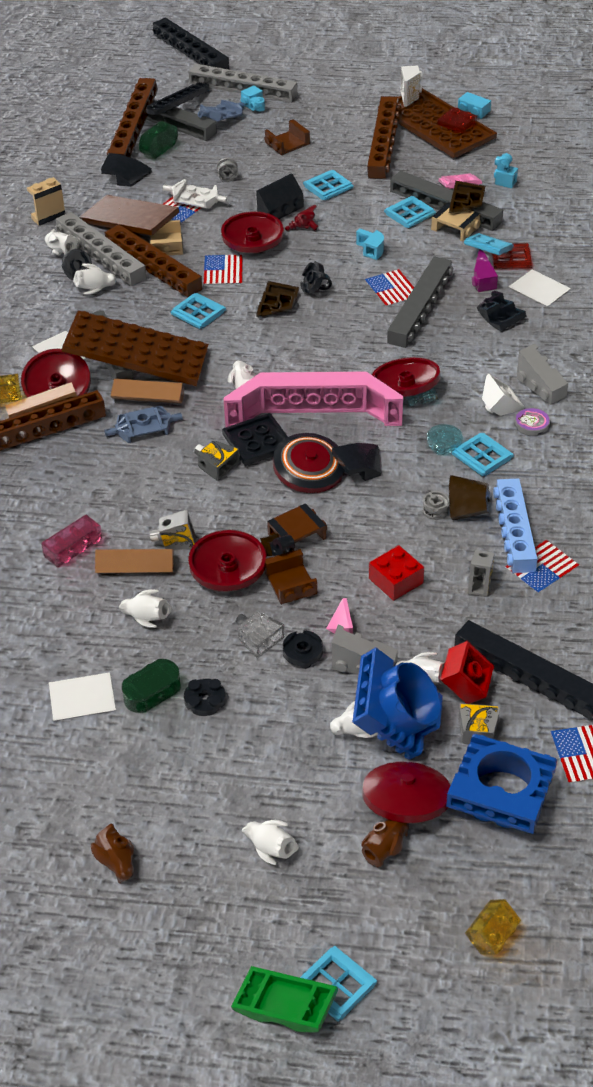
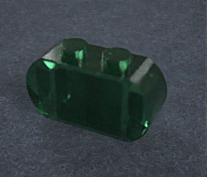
[139,121,178,159]
[121,659,181,713]

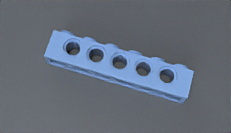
[493,478,537,573]

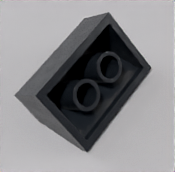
[256,173,304,219]

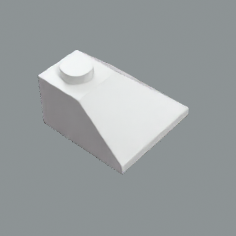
[482,374,525,416]

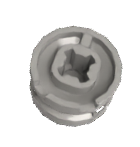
[217,157,238,182]
[423,491,449,520]

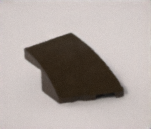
[449,180,486,213]
[256,281,299,317]
[449,475,491,521]

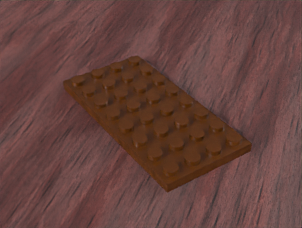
[378,88,497,158]
[62,310,209,386]

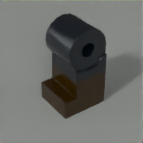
[260,533,295,557]

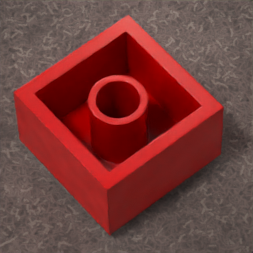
[369,545,424,601]
[440,641,494,704]

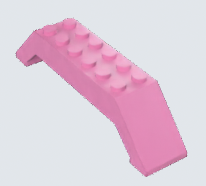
[224,372,403,427]

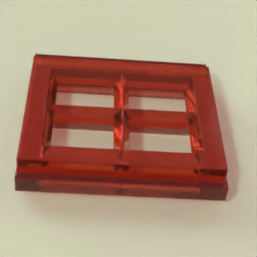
[491,243,532,269]

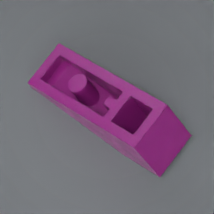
[472,249,498,292]

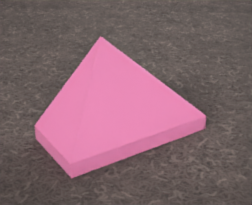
[326,598,353,634]

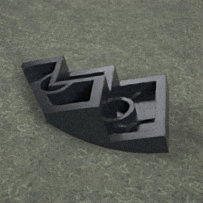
[101,153,152,187]
[477,291,527,331]
[332,443,381,481]

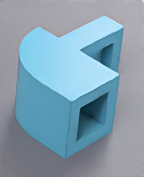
[356,228,384,260]

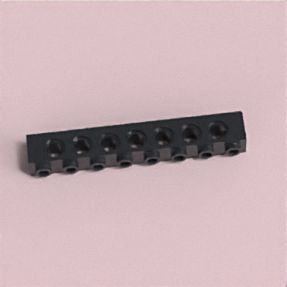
[153,17,230,70]

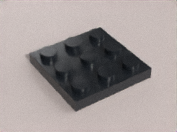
[222,413,288,466]

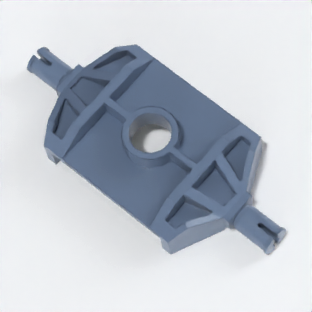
[198,100,245,122]
[104,406,182,443]

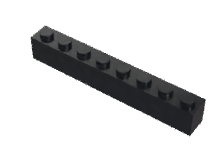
[454,620,593,720]

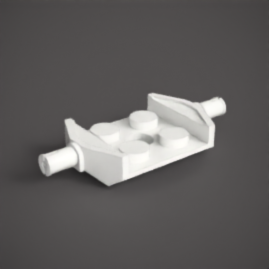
[163,179,228,209]

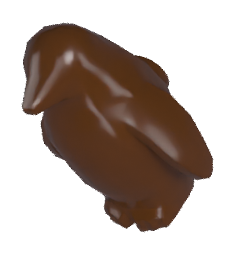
[361,820,409,867]
[91,824,134,883]

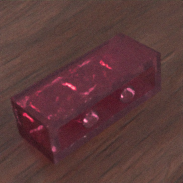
[41,514,102,568]

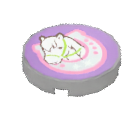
[514,408,550,436]

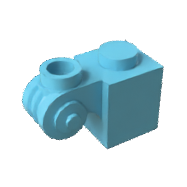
[241,86,265,111]
[494,153,518,188]

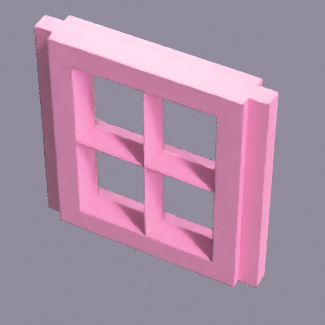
[439,173,482,189]

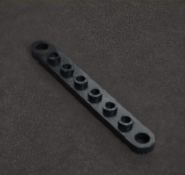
[146,82,210,115]

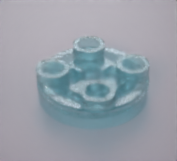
[427,424,463,455]

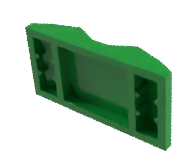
[231,966,338,1032]

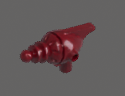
[285,205,319,231]

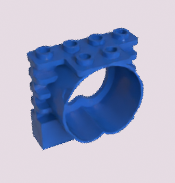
[352,648,443,760]
[446,734,557,834]

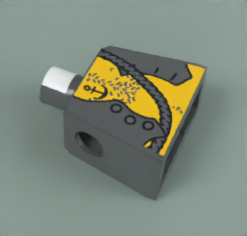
[194,441,240,481]

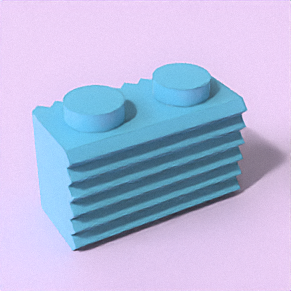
[458,92,491,119]

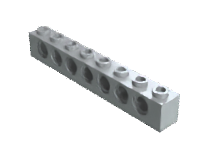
[189,64,298,102]
[56,212,146,286]

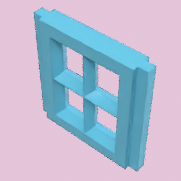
[303,170,353,200]
[384,196,436,228]
[464,233,514,255]
[171,293,226,329]
[452,433,514,476]
[300,946,377,1022]

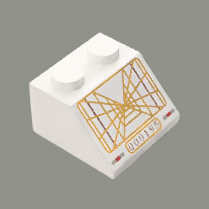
[400,65,422,107]

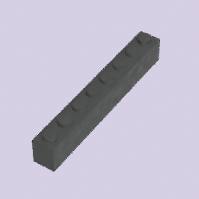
[390,171,503,231]
[387,256,454,348]

